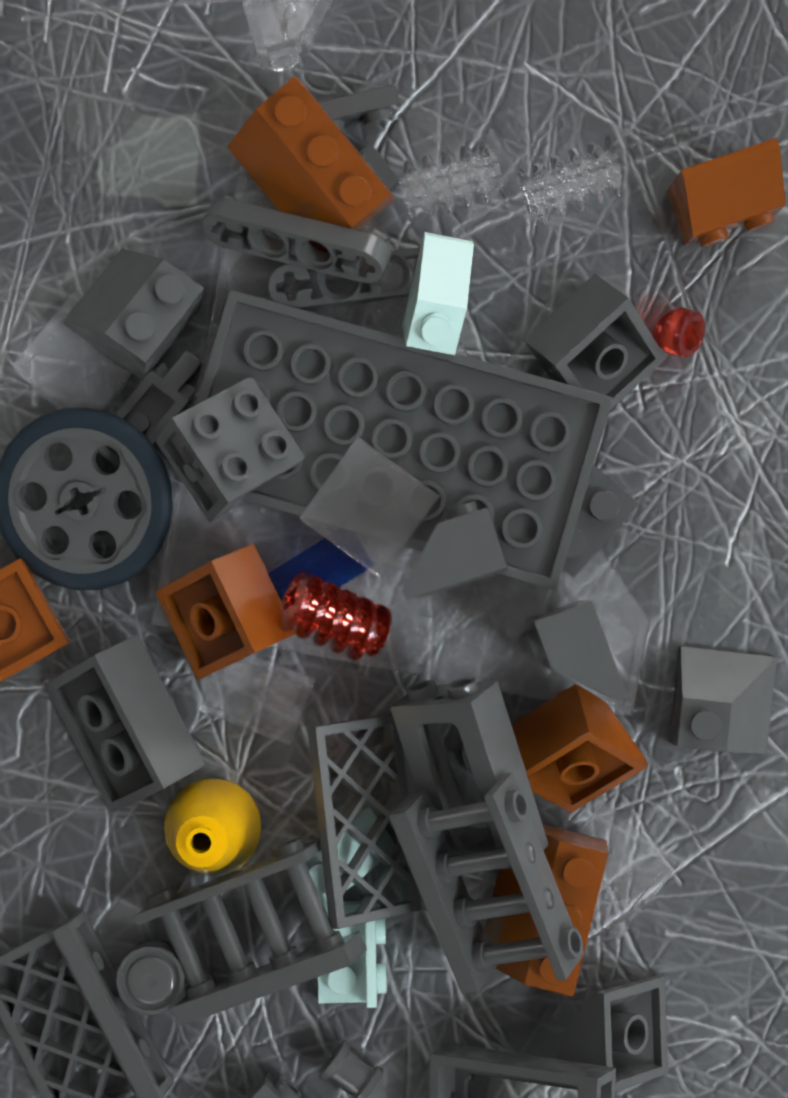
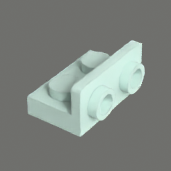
[318,901,387,1008]

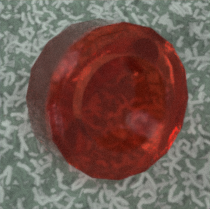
[652,307,705,358]

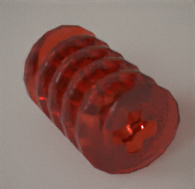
[278,571,392,661]

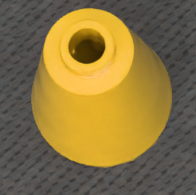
[164,779,261,876]

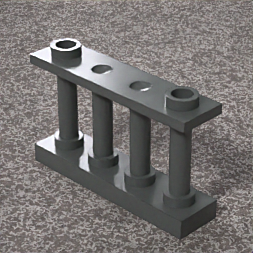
[388,772,584,994]
[133,838,367,1026]

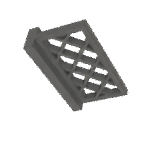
[308,712,427,929]
[0,911,174,1098]

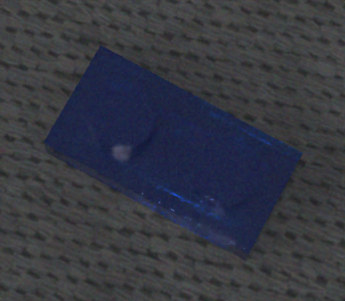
[268,528,375,617]

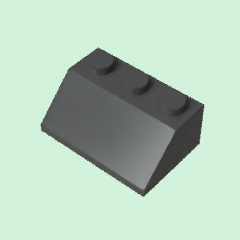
[45,634,206,813]

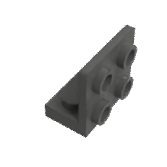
[155,377,305,523]

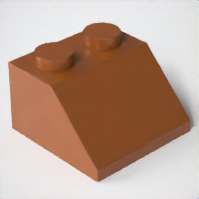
[667,138,786,248]
[155,543,296,680]
[511,684,648,813]

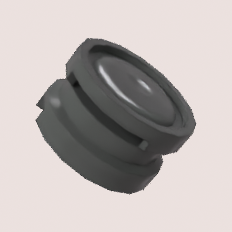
[116,939,187,1015]

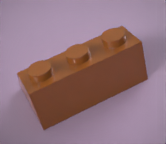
[227,76,396,252]
[484,824,609,997]

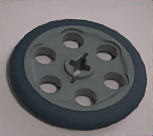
[0,407,173,591]

